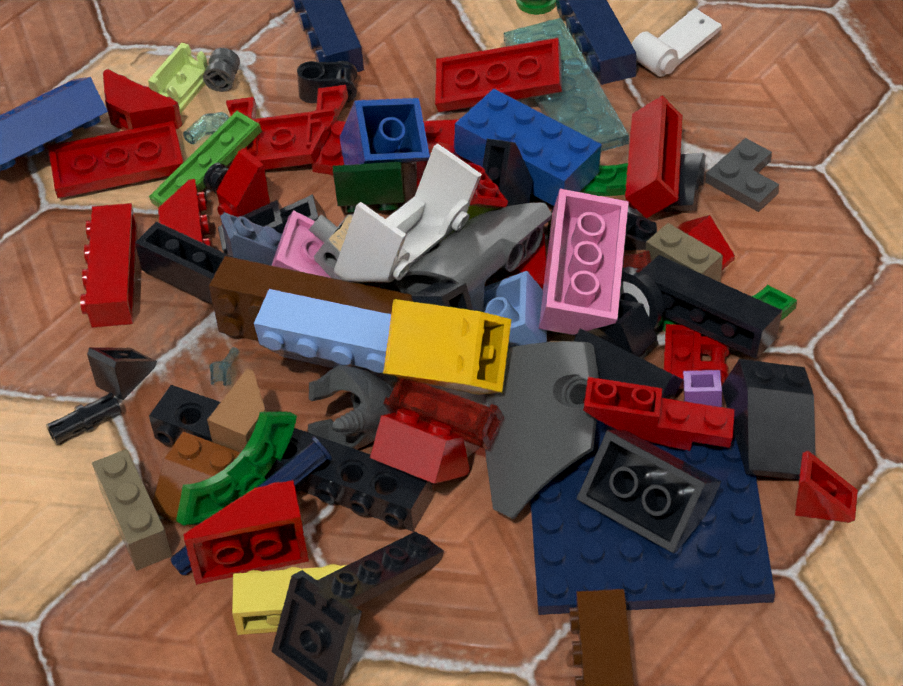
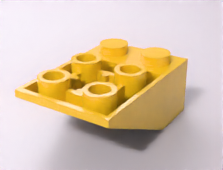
[383,299,512,395]

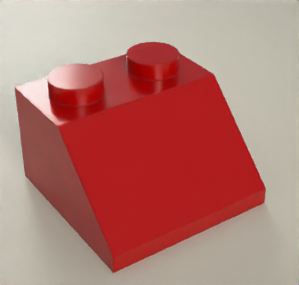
[370,409,470,484]

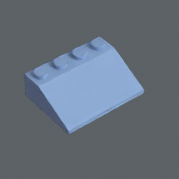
[254,289,417,386]

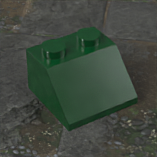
[333,162,405,212]

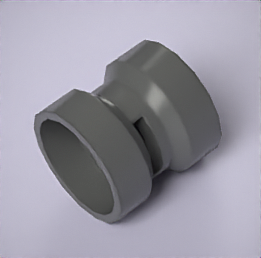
[203,48,240,92]

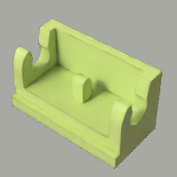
[148,43,208,114]

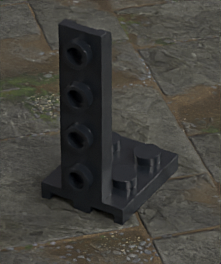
[271,531,444,686]

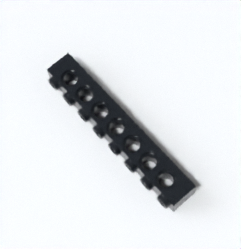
[149,385,433,532]

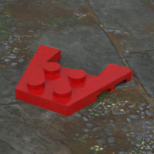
[226,85,348,169]

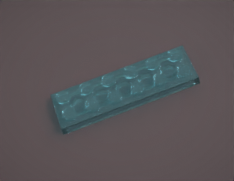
[503,18,629,152]

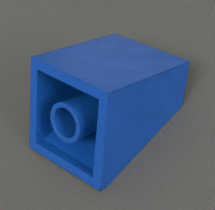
[340,98,430,165]

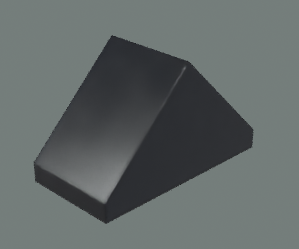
[87,347,157,400]

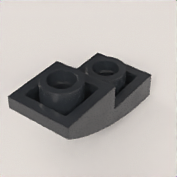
[663,153,706,212]

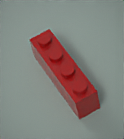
[625,95,683,218]
[80,203,137,328]

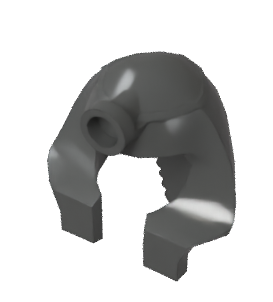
[308,365,400,450]

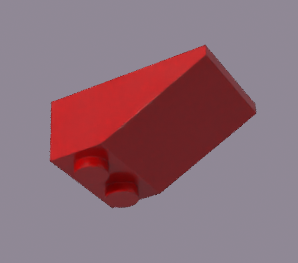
[183,480,309,585]

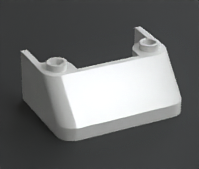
[334,143,482,282]

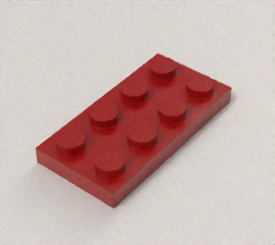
[435,38,562,112]
[48,121,183,198]

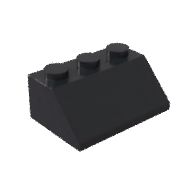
[577,430,721,553]

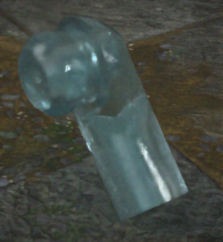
[183,112,229,144]

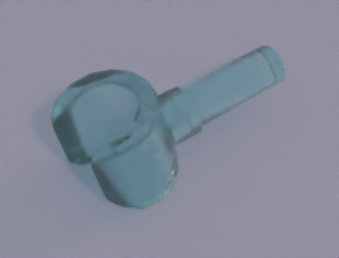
[209,347,239,386]

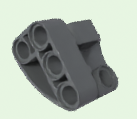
[379,203,552,311]
[484,341,599,519]

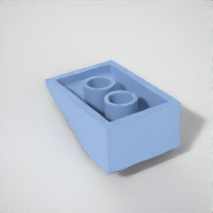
[481,271,547,348]

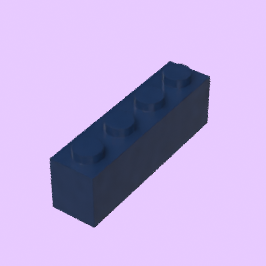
[291,0,364,76]
[556,0,636,85]

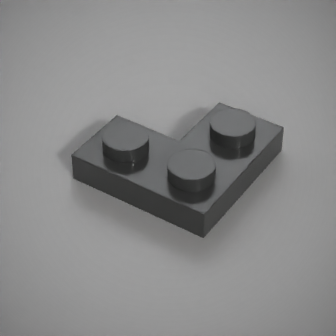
[705,138,779,212]

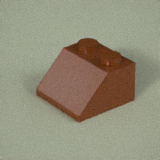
[152,432,241,528]

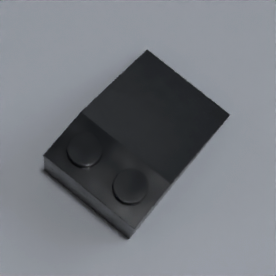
[722,359,816,480]

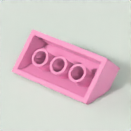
[539,189,629,335]

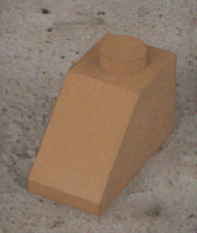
[207,368,266,452]

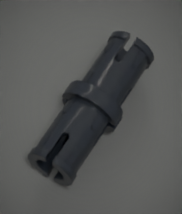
[46,392,122,445]

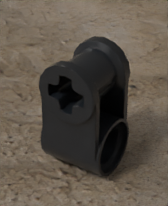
[297,61,357,103]

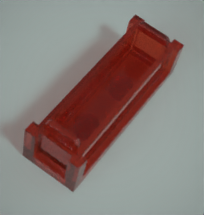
[383,377,504,450]

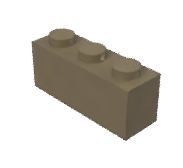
[92,449,172,571]

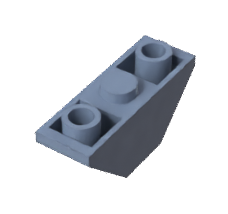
[220,212,282,265]

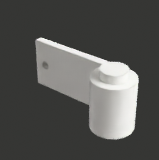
[632,8,722,77]

